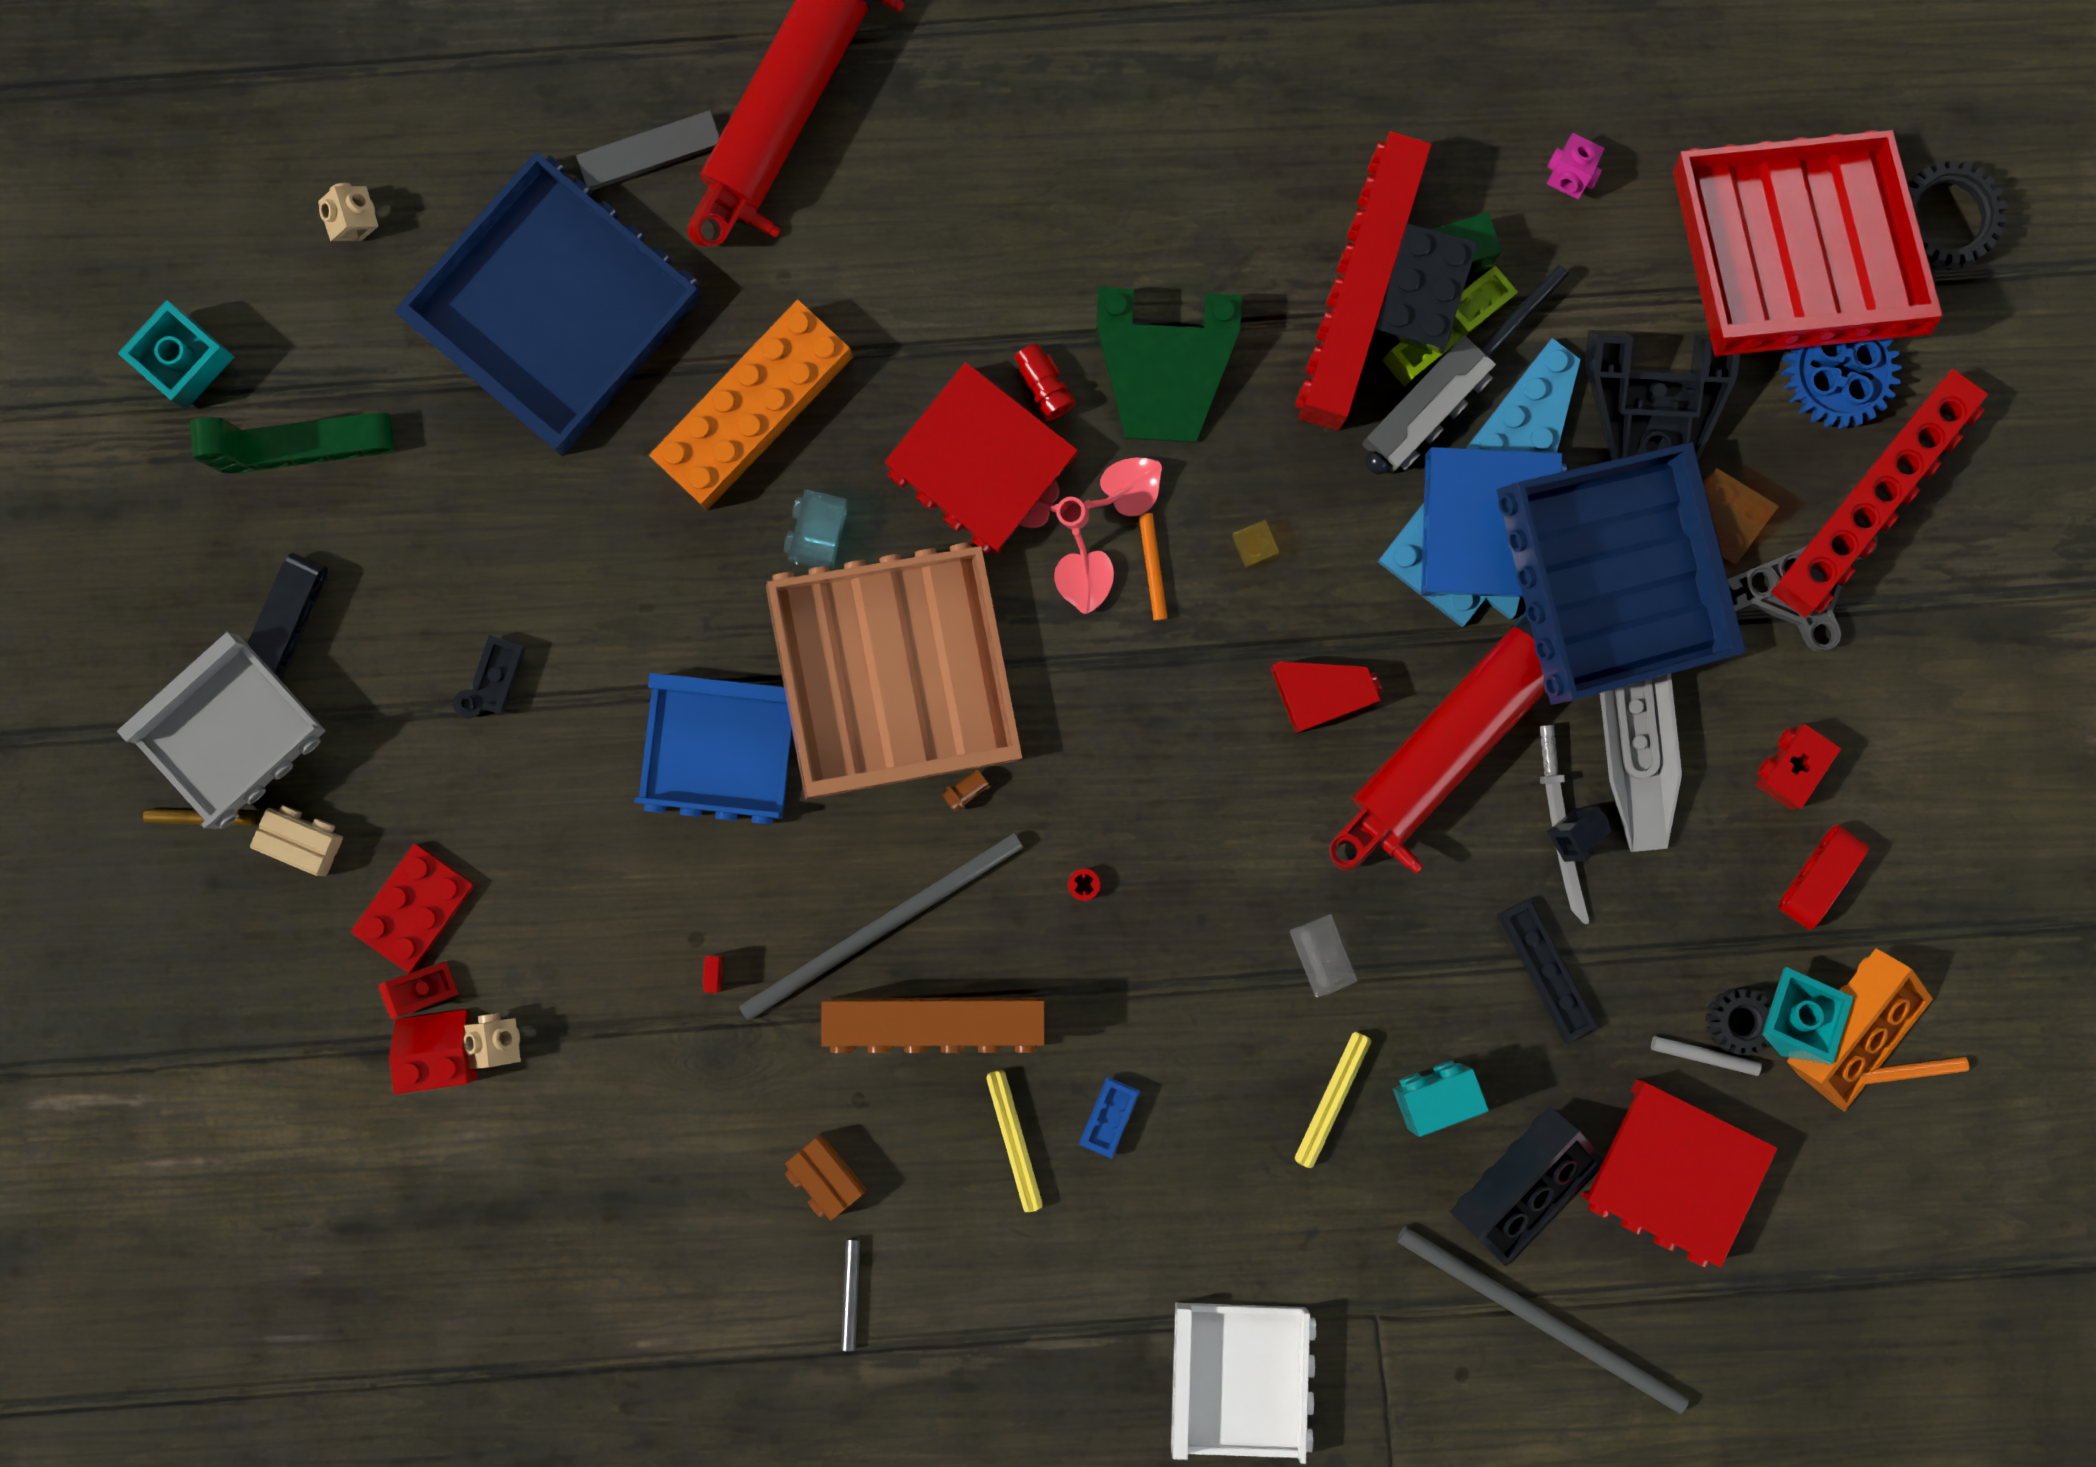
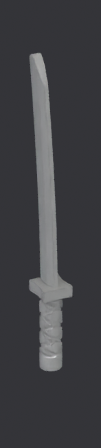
[1540,725,1589,924]

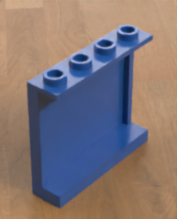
[1421,447,1567,598]
[634,673,793,825]

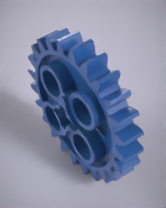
[1781,338,1902,429]

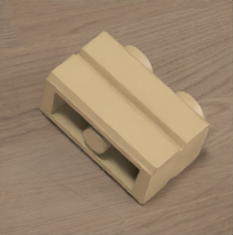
[250,804,343,876]

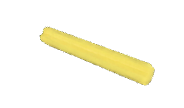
[1295,1032,1371,1168]
[986,1070,1043,1212]

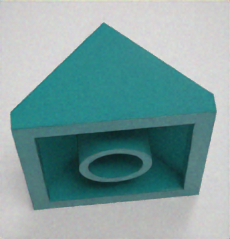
[1762,967,1854,1065]

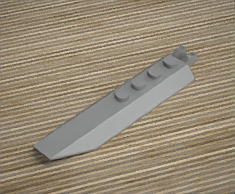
[1600,674,1682,852]

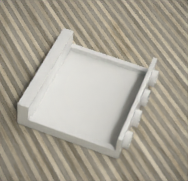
[1171,1303,1316,1464]

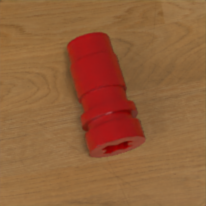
[1014,343,1076,421]

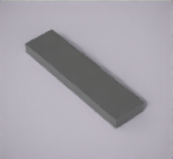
[576,110,720,191]

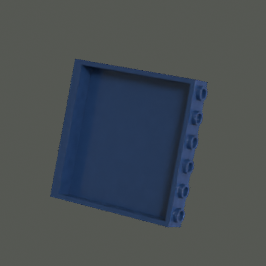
[394,152,702,456]

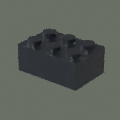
[1375,223,1478,354]

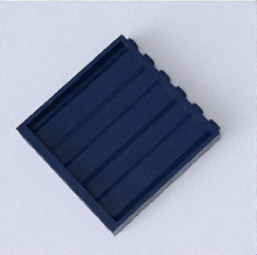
[1496,442,1746,705]

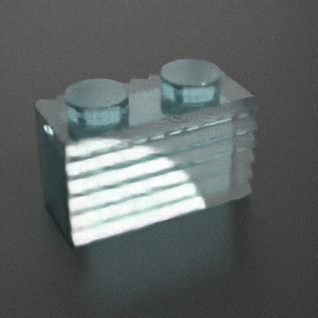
[784,489,849,571]

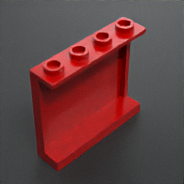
[885,362,1078,556]
[1580,1079,1777,1268]

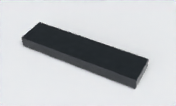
[1497,898,1599,1044]

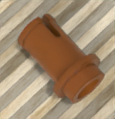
[942,769,990,812]

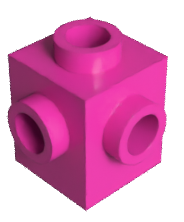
[1547,133,1605,199]

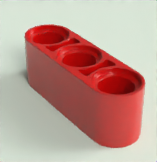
[1778,824,1869,930]

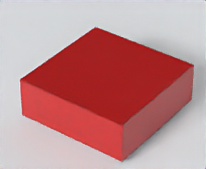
[702,955,724,993]

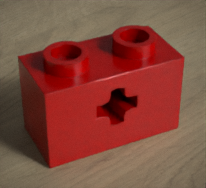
[1754,724,1841,810]

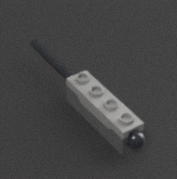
[1362,265,1568,475]

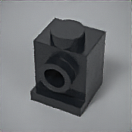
[1547,806,1612,862]

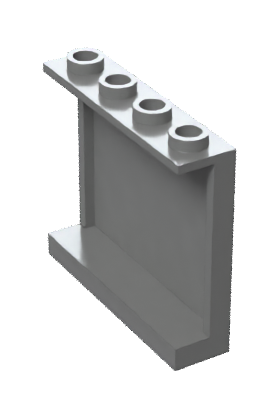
[117,632,326,829]

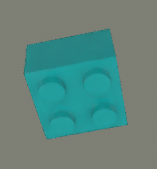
[118,300,235,409]
[1392,1060,1488,1137]

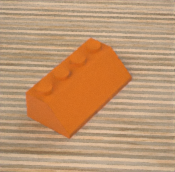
[1787,948,1933,1112]

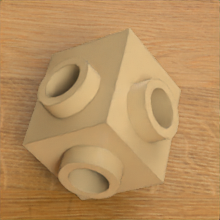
[318,183,378,241]
[464,1013,521,1069]

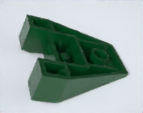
[1096,287,1242,443]

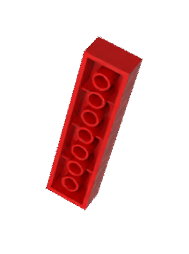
[1295,131,1431,431]

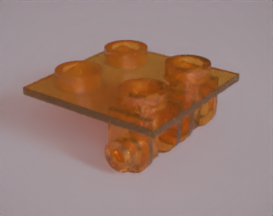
[1703,468,1779,565]

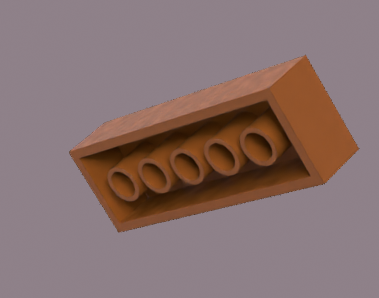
[821,997,1044,1053]

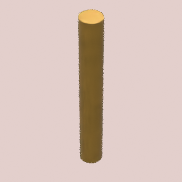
[143,809,256,826]

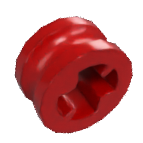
[1068,869,1101,901]

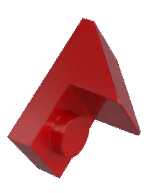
[378,961,459,1019]

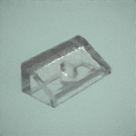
[1290,914,1357,997]

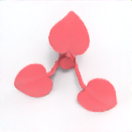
[1020,458,1162,614]

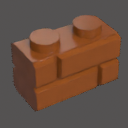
[785,1133,867,1221]

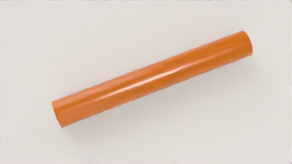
[1139,513,1168,621]
[1859,1057,1969,1084]

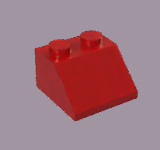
[389,1009,477,1095]

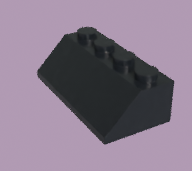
[1450,1106,1604,1267]

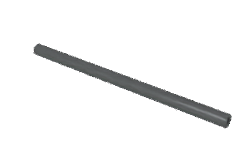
[739,833,1024,1021]
[1396,1226,1689,1414]

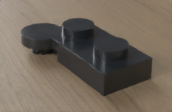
[453,635,526,718]

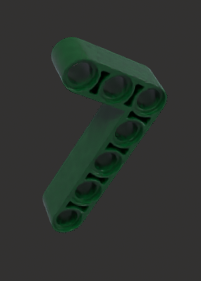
[189,413,395,474]

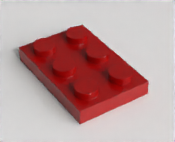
[350,843,475,974]

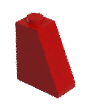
[1270,662,1382,734]

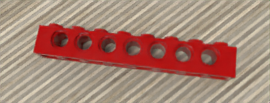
[1770,369,1988,618]

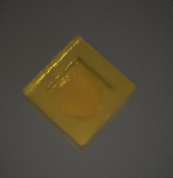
[1231,520,1279,568]

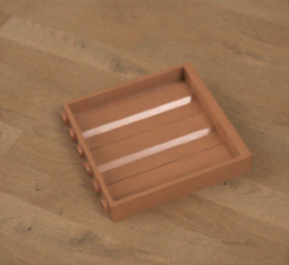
[766,543,1022,800]

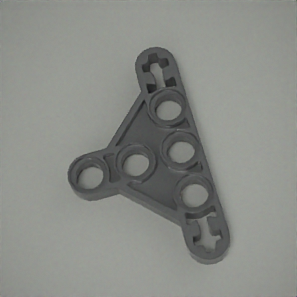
[1727,525,1878,652]

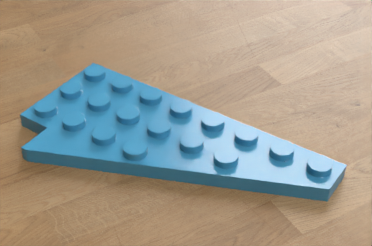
[1378,338,1580,627]

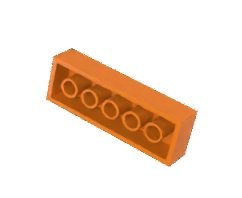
[649,299,853,511]

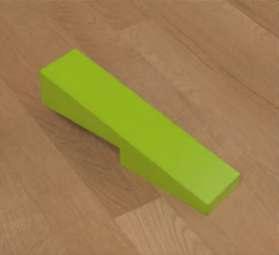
[1382,266,1518,387]

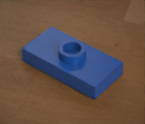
[1078,1076,1140,1159]

